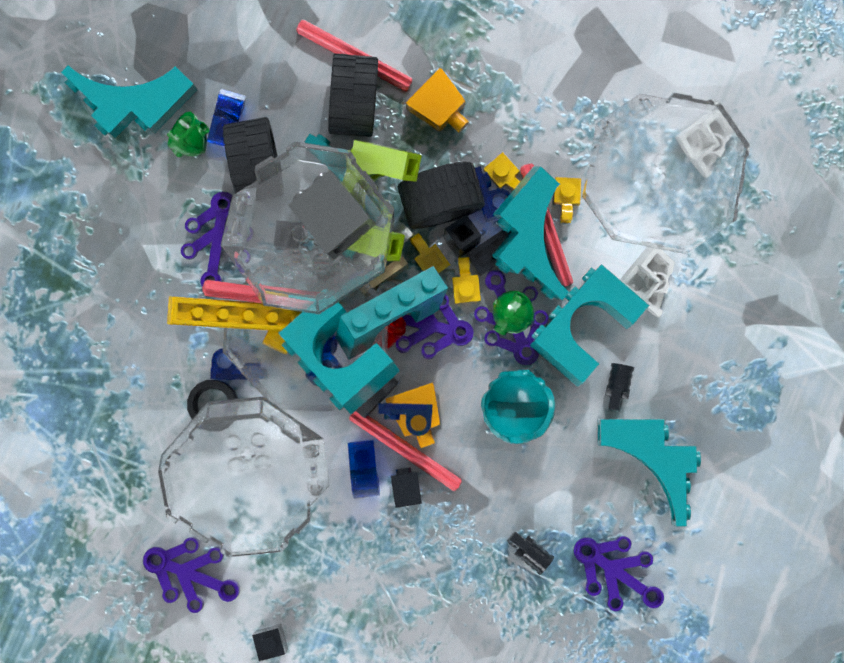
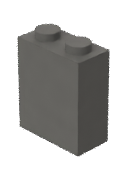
[288,170,376,260]

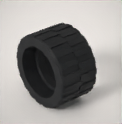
[328,54,378,137]
[223,117,283,203]
[397,161,485,229]

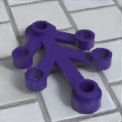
[181,192,253,288]
[474,270,548,366]
[396,294,474,359]
[573,536,664,611]
[143,537,240,613]

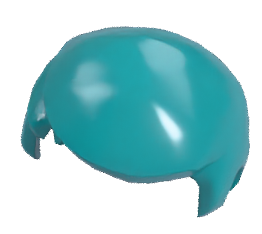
[481,370,556,444]

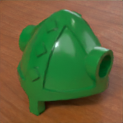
[167,111,209,158]
[493,290,535,336]

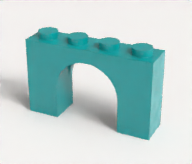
[530,264,650,387]
[335,266,448,360]
[279,291,400,415]

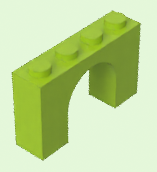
[344,140,422,261]

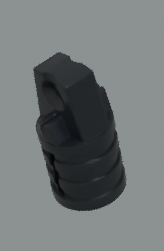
[605,363,635,412]
[507,532,554,575]

